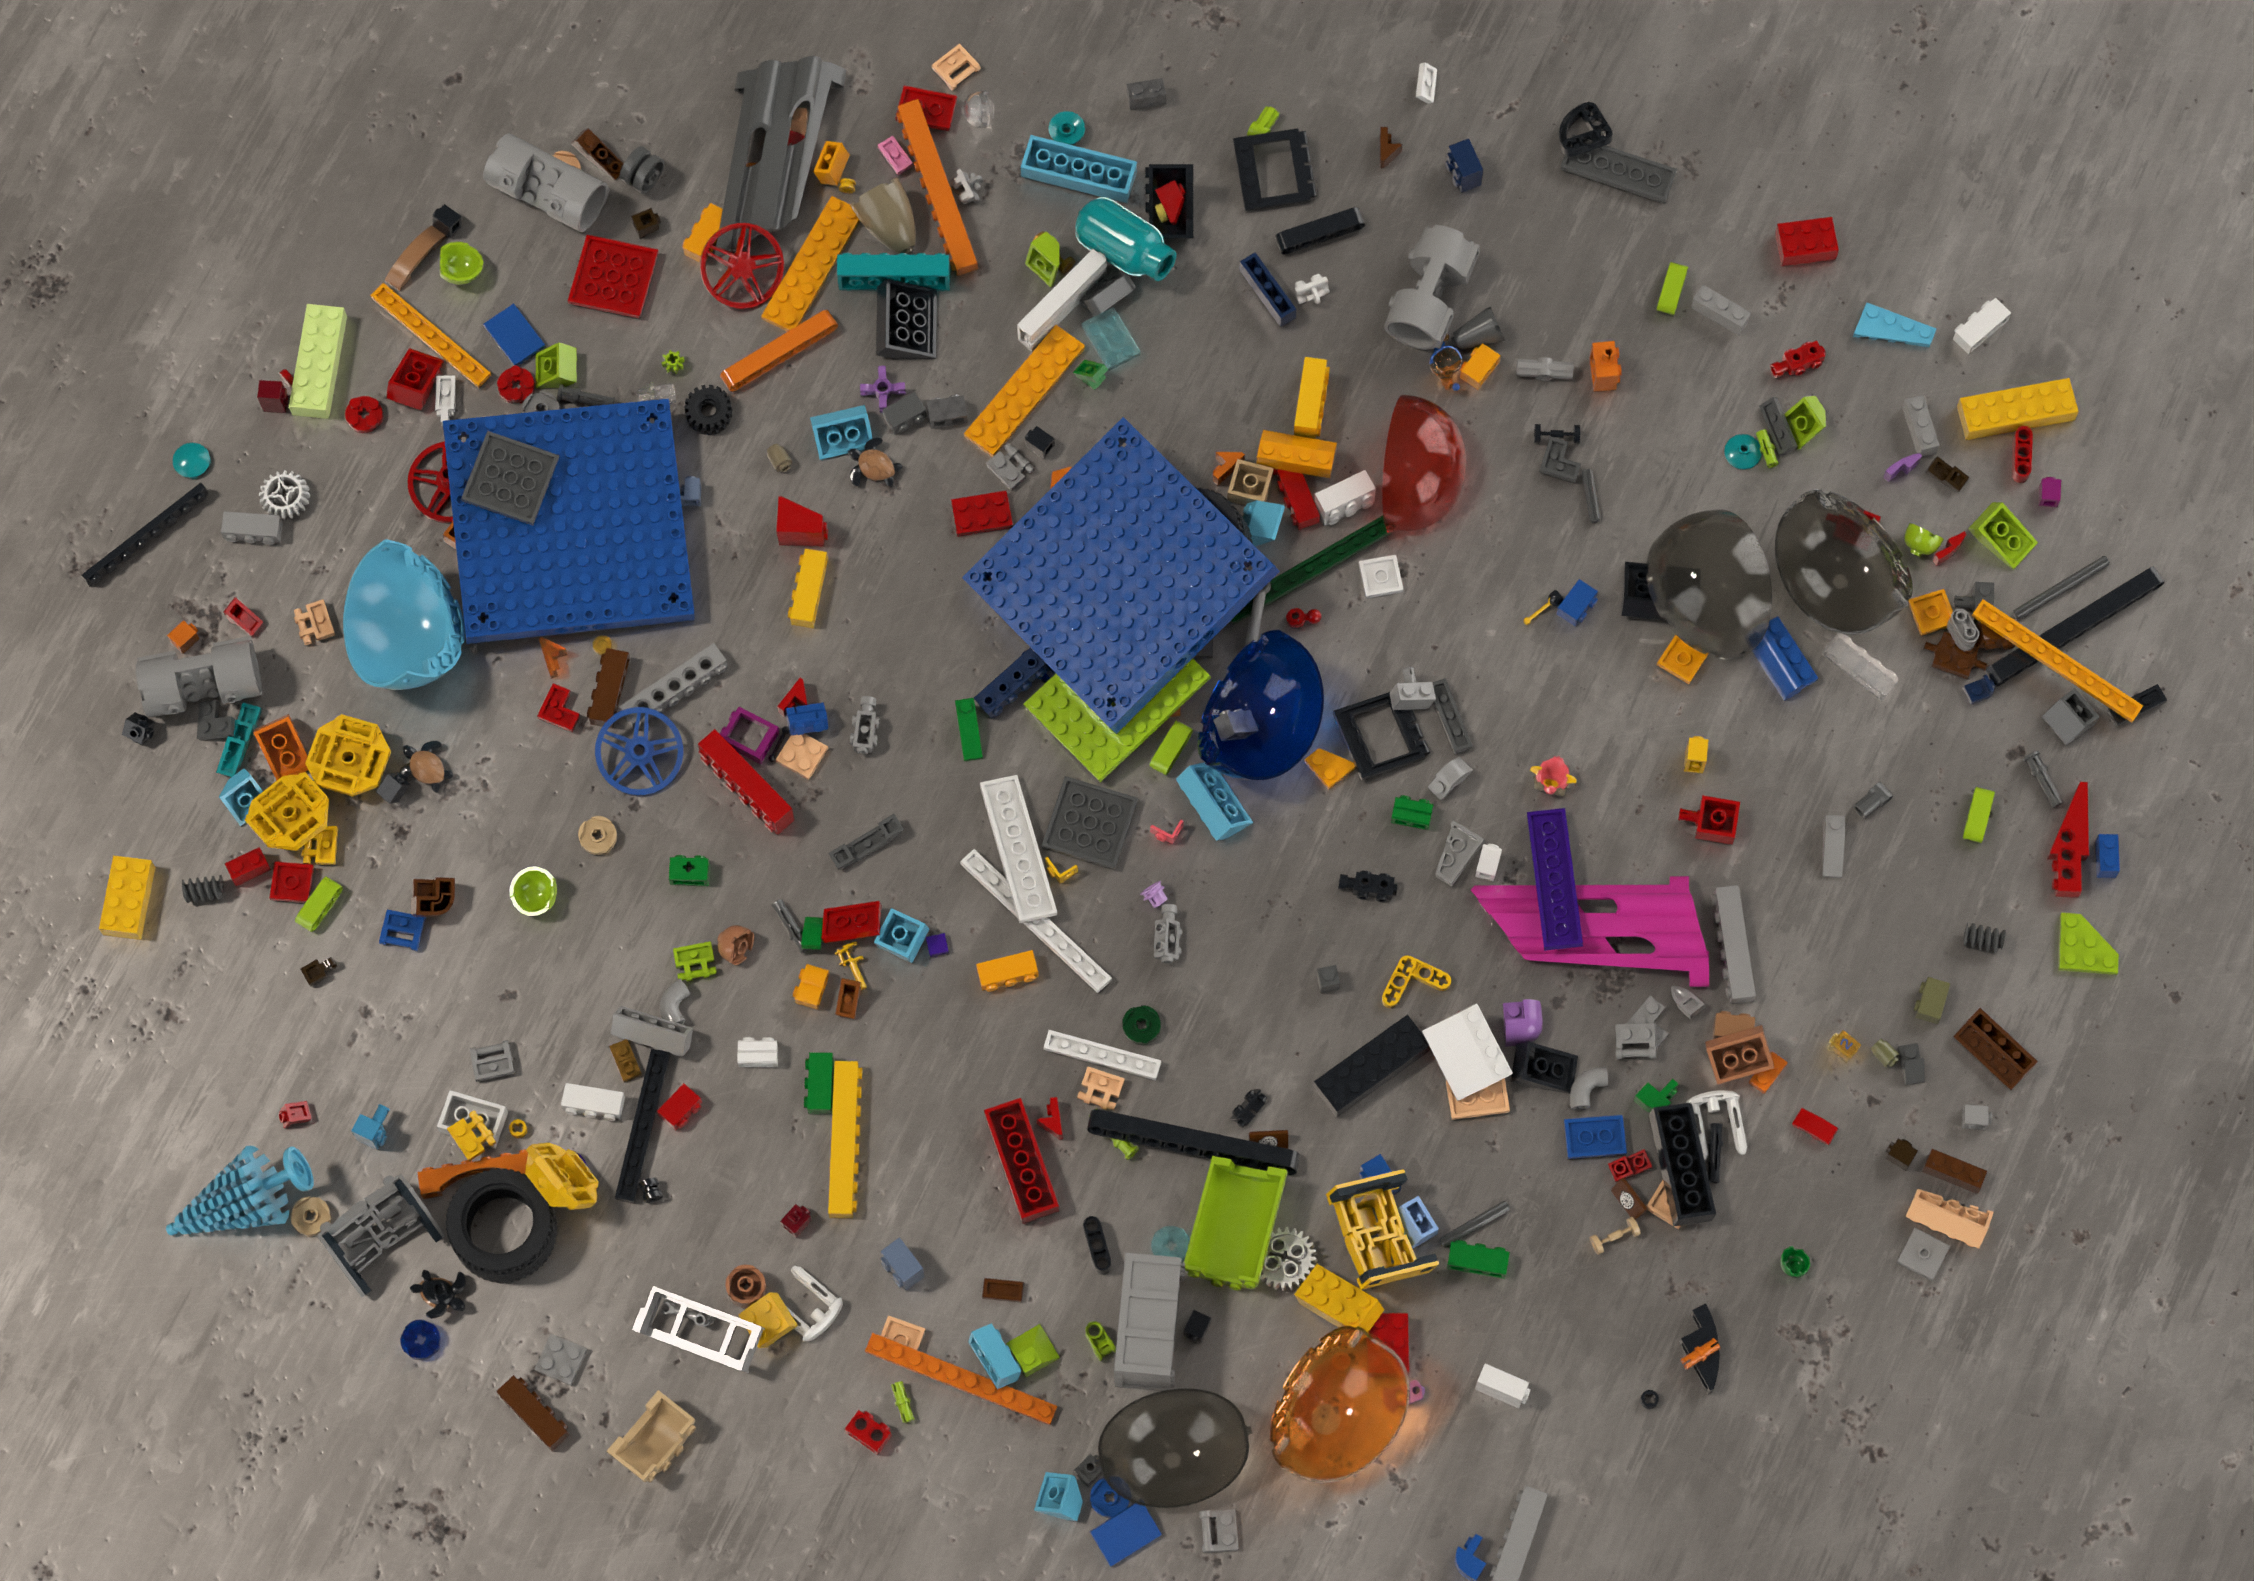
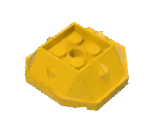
[305,714,391,796]
[245,772,329,851]
[525,1143,599,1210]

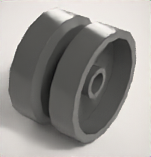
[620,146,665,194]

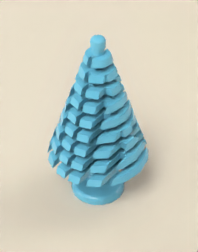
[166,1146,314,1236]

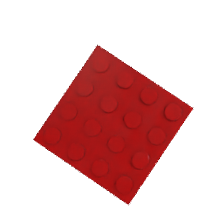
[568,235,659,319]

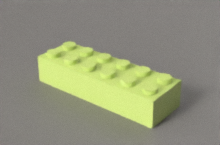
[289,304,347,419]

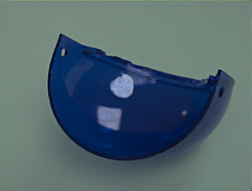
[1197,630,1324,781]

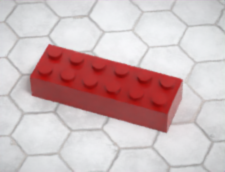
[698,729,795,835]
[984,1098,1060,1224]

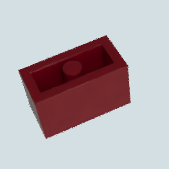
[257,380,290,413]

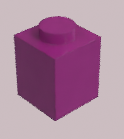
[2039,477,2061,507]

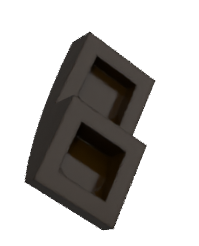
[1925,456,1970,492]

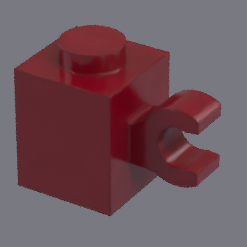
[780,1204,812,1238]

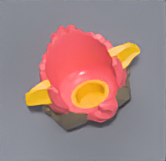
[1530,756,1577,796]

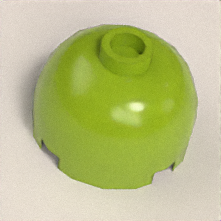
[1904,523,1944,557]

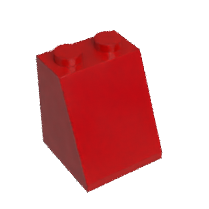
[776,496,828,547]

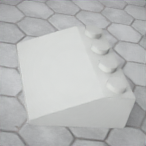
[1422,1004,1513,1101]

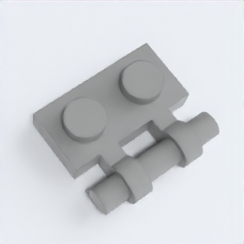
[986,443,1035,491]

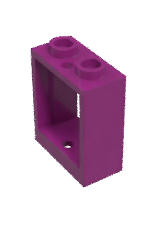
[720,707,780,765]

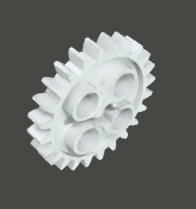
[1260,1227,1318,1291]

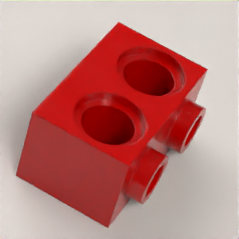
[845,1410,892,1455]

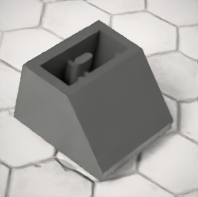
[2042,688,2099,746]

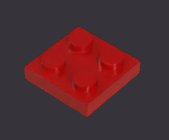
[269,861,314,903]

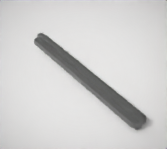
[2013,556,2110,620]

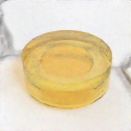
[593,635,612,655]

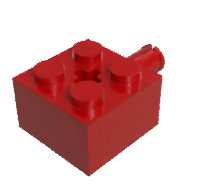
[1678,795,1740,845]

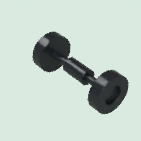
[1534,424,1580,444]

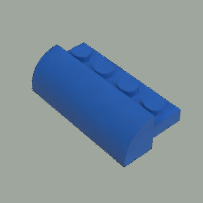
[1744,616,1818,701]

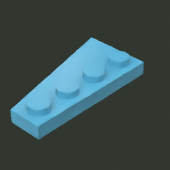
[1853,303,1936,347]

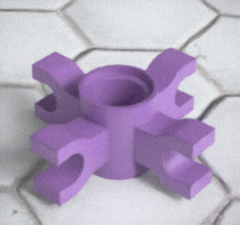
[860,366,906,413]

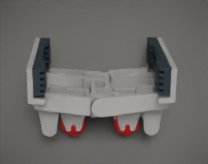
[316,1174,446,1297]

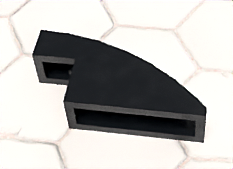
[1679,1303,1720,1395]

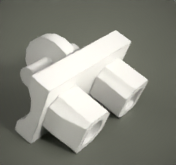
[1295,274,1330,304]

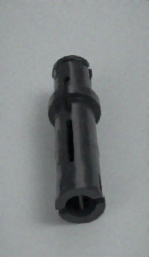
[1708,1123,1724,1183]

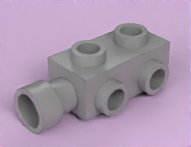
[850,696,880,755]
[1154,904,1182,964]

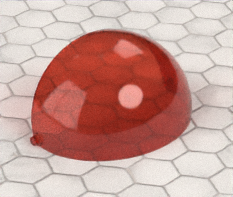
[1382,395,1467,533]

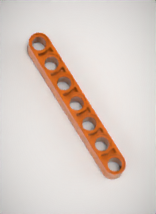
[720,310,838,392]

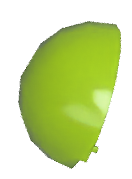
[440,242,483,285]
[510,867,557,916]

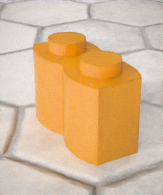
[793,964,830,1010]

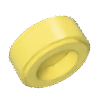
[1155,203,1168,222]

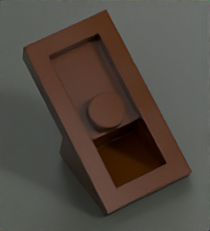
[1380,127,1403,168]

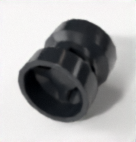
[639,1177,663,1203]

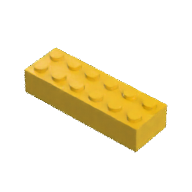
[1957,378,2079,440]

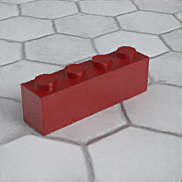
[1273,469,1320,530]

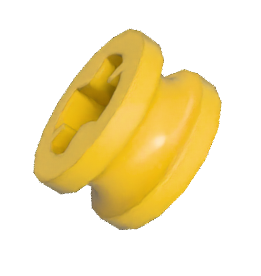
[839,178,856,194]
[509,1119,528,1139]

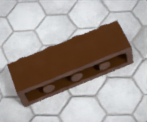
[587,648,630,729]
[496,1375,569,1451]

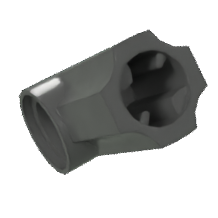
[1853,781,1893,819]

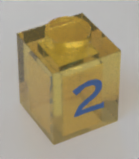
[1828,1030,1861,1064]

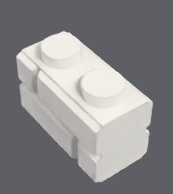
[737,1037,778,1067]

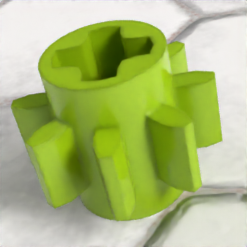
[661,350,685,374]

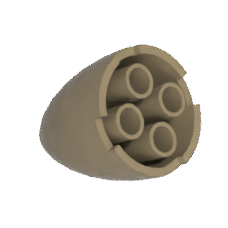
[850,178,916,254]

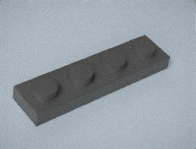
[1433,678,1473,755]

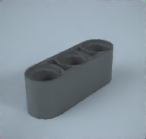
[1083,271,1136,316]

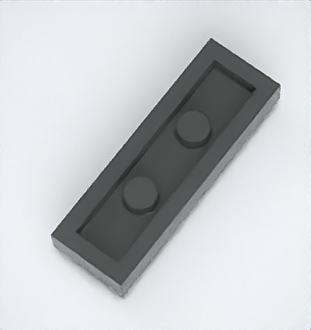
[1759,397,1797,456]

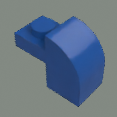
[1455,1534,1486,1581]

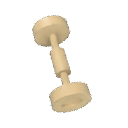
[1589,1217,1641,1255]

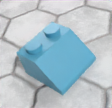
[1243,500,1285,547]

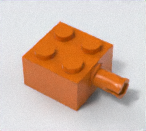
[1589,341,1622,392]

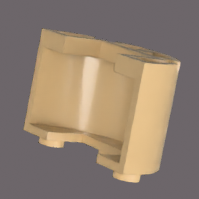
[606,1390,696,1483]

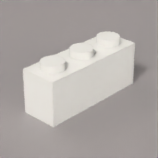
[1953,298,2011,355]
[561,1083,625,1121]

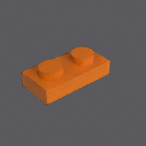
[1748,1051,1788,1094]

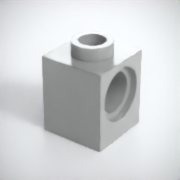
[1962,1105,1992,1130]

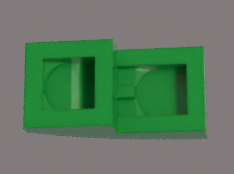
[801,917,823,950]

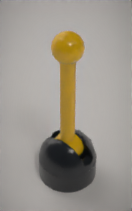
[1523,590,1564,625]

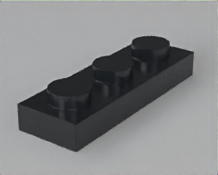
[2107,684,2167,727]

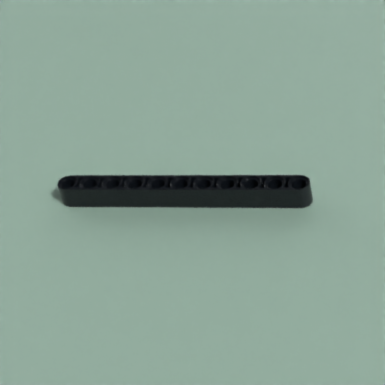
[1985,566,2165,687]
[1087,1109,1300,1175]

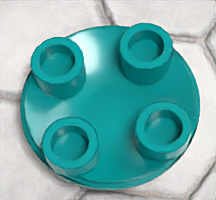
[173,443,211,480]

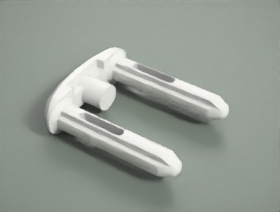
[1686,1090,1747,1161]
[787,1266,843,1341]

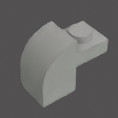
[1428,757,1473,800]

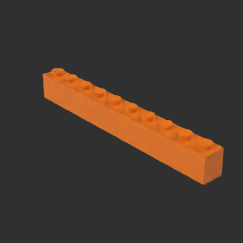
[895,99,978,276]

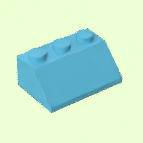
[810,405,873,460]

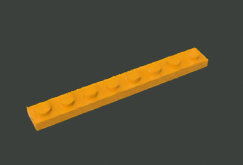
[370,283,491,388]

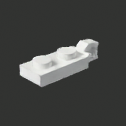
[435,375,456,427]

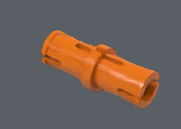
[1680,1338,1720,1370]

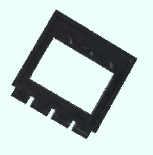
[1233,128,1317,211]
[1333,692,1431,781]

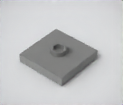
[1897,1228,1950,1281]

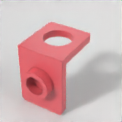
[1150,820,1184,844]

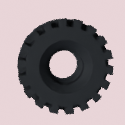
[684,384,732,435]

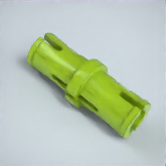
[1756,429,1779,468]
[891,1381,914,1423]

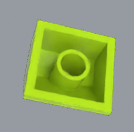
[535,342,577,389]

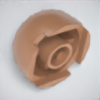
[717,925,754,965]

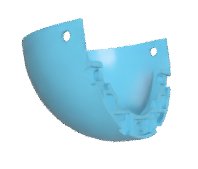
[343,539,465,690]

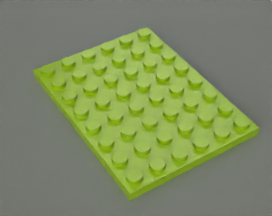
[1023,658,1211,783]

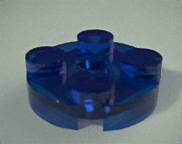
[400,1319,441,1360]

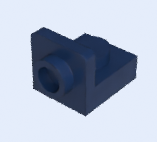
[1963,674,1995,705]

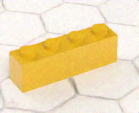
[788,548,828,629]

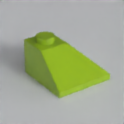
[1025,231,1059,288]
[1784,396,1826,449]
[1006,1324,1060,1378]

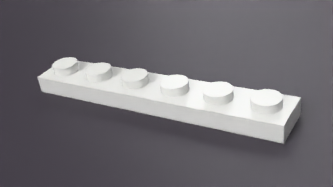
[1043,1030,1161,1081]

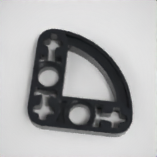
[1559,102,1613,157]

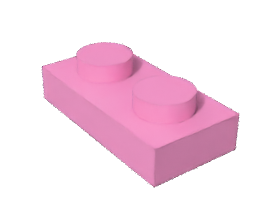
[877,136,913,175]

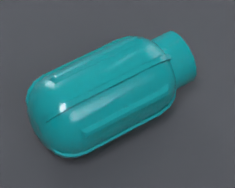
[1075,197,1177,281]

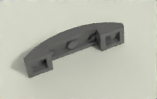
[828,814,904,870]

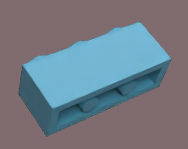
[968,1323,1021,1389]

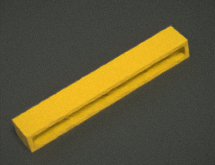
[828,1061,863,1219]

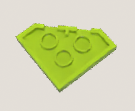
[2058,912,2119,975]

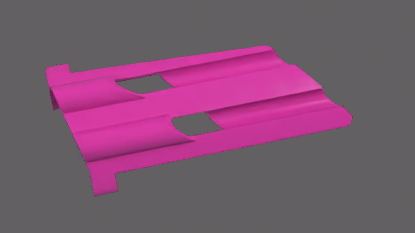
[1471,876,1709,987]

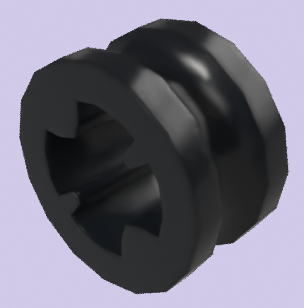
[1640,1390,1659,1409]

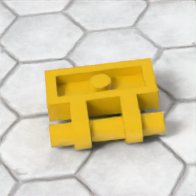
[301,826,338,865]
[447,1110,496,1162]

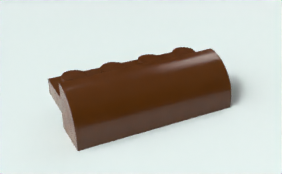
[1953,1008,2038,1091]

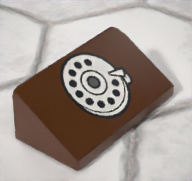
[1249,1130,1289,1149]
[1611,1178,1647,1220]

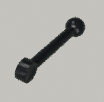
[768,726,789,762]

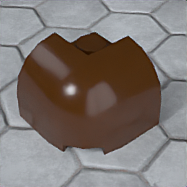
[411,877,455,917]

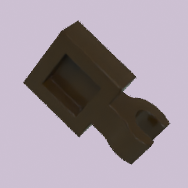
[300,957,338,987]

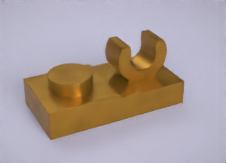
[609,1039,642,1082]

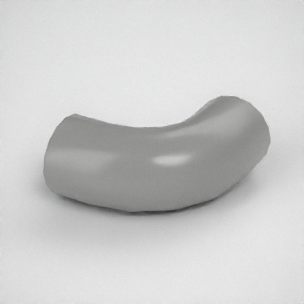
[660,978,691,1025]
[1570,1067,1608,1110]

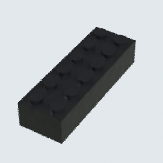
[1313,1014,1430,1118]
[1649,1102,1716,1226]

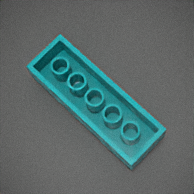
[837,253,951,291]

